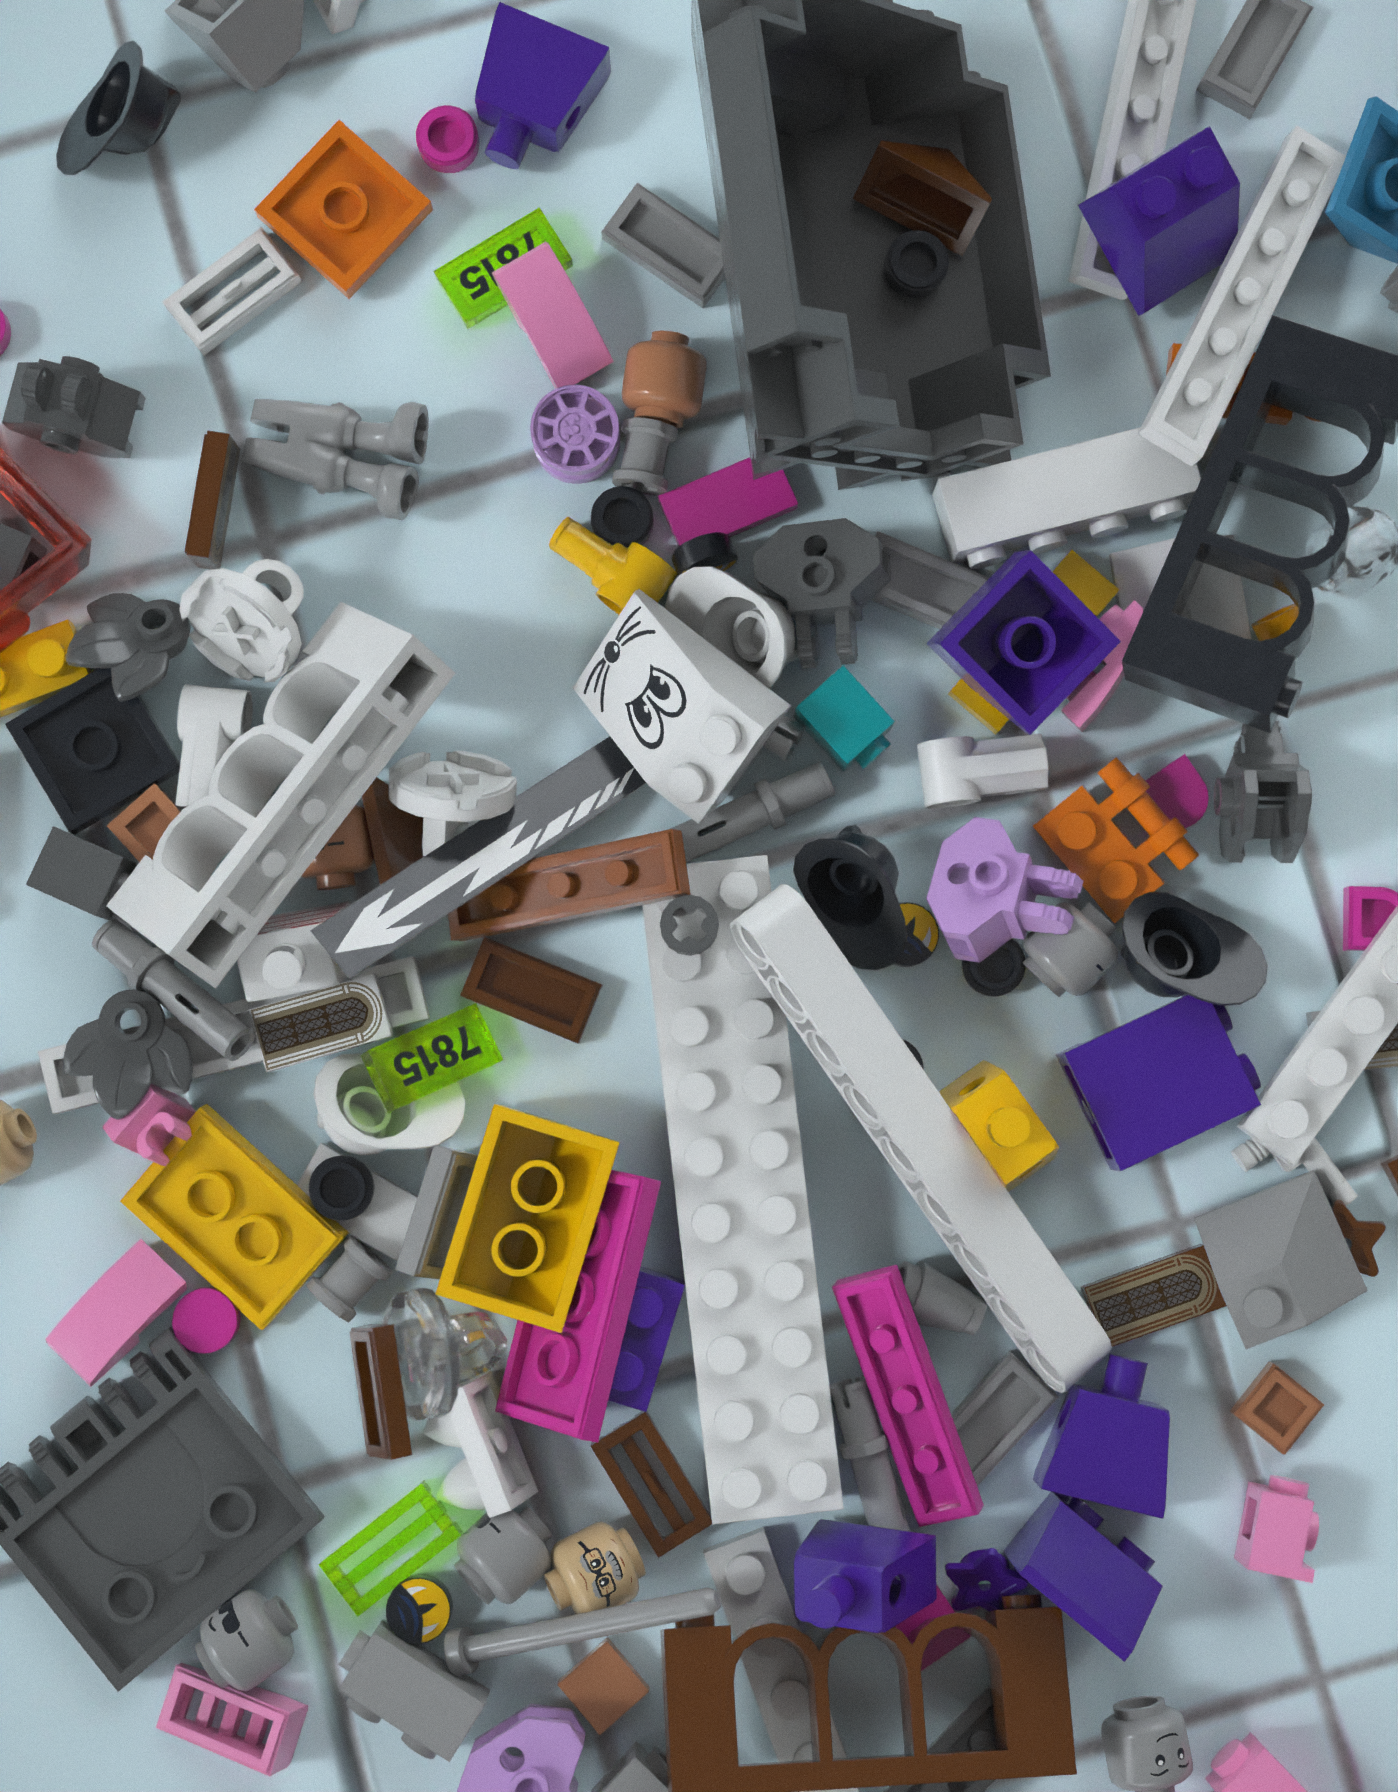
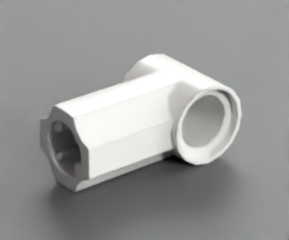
[175,684,253,809]
[917,734,1049,809]

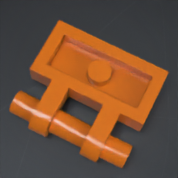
[1033,757,1199,924]

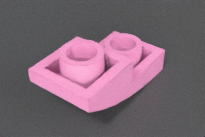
[492,242,614,389]
[1061,600,1144,732]
[45,1239,187,1387]

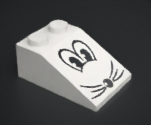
[573,589,791,824]

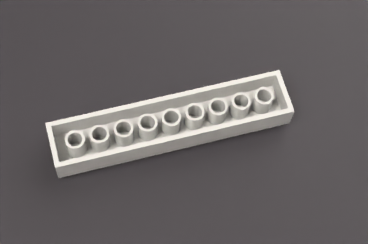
[642,855,844,1525]

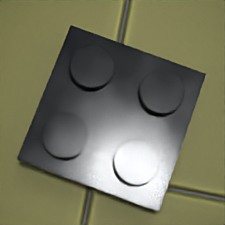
[5,668,180,835]

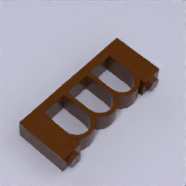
[660,1594,1077,1792]

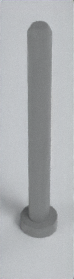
[444,1588,721,1676]

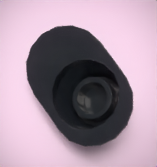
[56,41,181,175]
[793,825,908,970]
[1120,892,1268,1006]

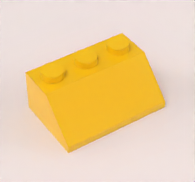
[435,1104,620,1333]

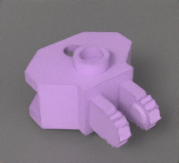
[926,817,1084,963]
[457,1703,586,1792]

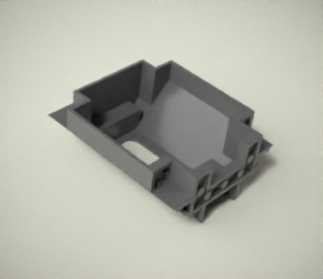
[691,0,1051,490]

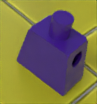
[475,2,611,169]
[1033,1354,1170,1519]
[794,1519,937,1633]

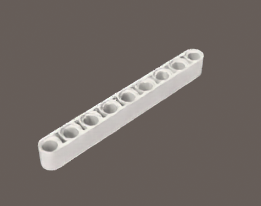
[730,884,1112,1393]

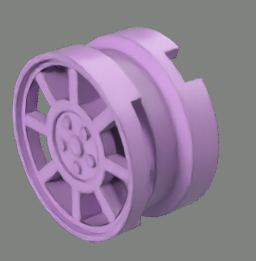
[530,385,620,484]

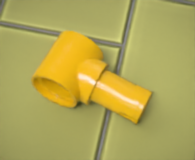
[549,517,677,615]

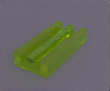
[318,1480,463,1617]

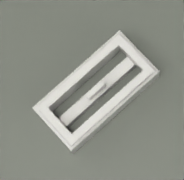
[162,227,302,356]

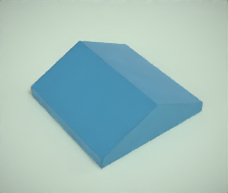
[1325,96,1398,264]

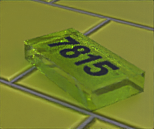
[433,207,573,330]
[360,1003,503,1114]

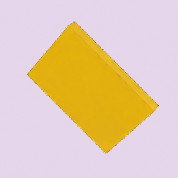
[120,1104,349,1330]

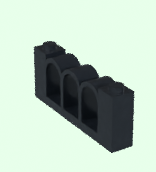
[1122,315,1398,733]

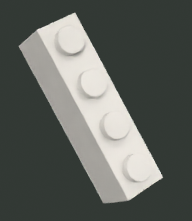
[932,427,1201,569]

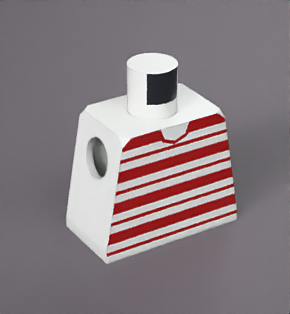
[237,901,350,1002]

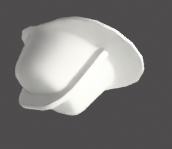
[665,566,799,689]
[313,1053,465,1156]

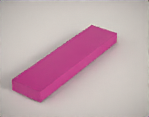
[832,1264,984,1527]

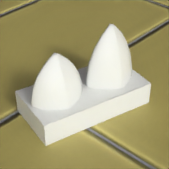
[424,1371,538,1518]

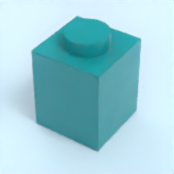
[793,665,895,772]

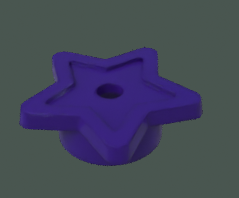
[945,1548,1028,1611]

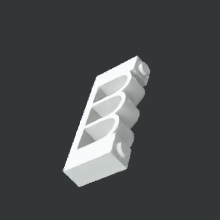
[106,602,455,989]

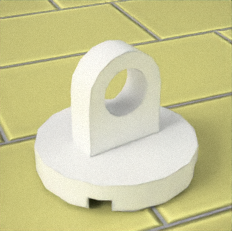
[179,559,304,683]
[388,751,517,856]

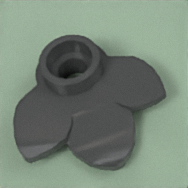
[65,593,191,702]
[63,990,193,1120]

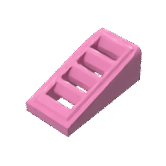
[156,1663,308,1776]

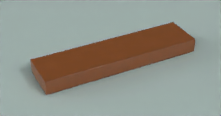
[448,829,691,941]

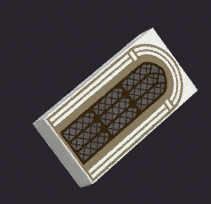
[249,974,394,1072]

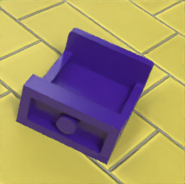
[1055,994,1261,1171]

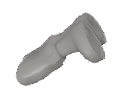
[241,399,429,520]

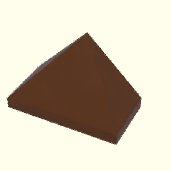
[852,140,992,256]
[362,777,424,885]

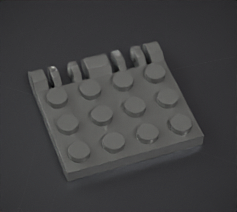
[0,1327,325,1692]

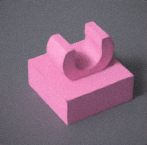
[102,1084,196,1166]

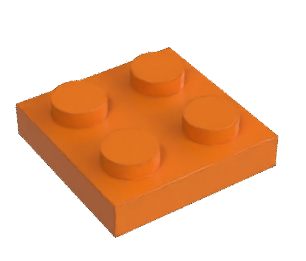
[254,120,433,299]

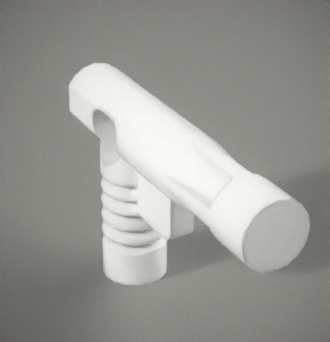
[1231,1137,1358,1206]

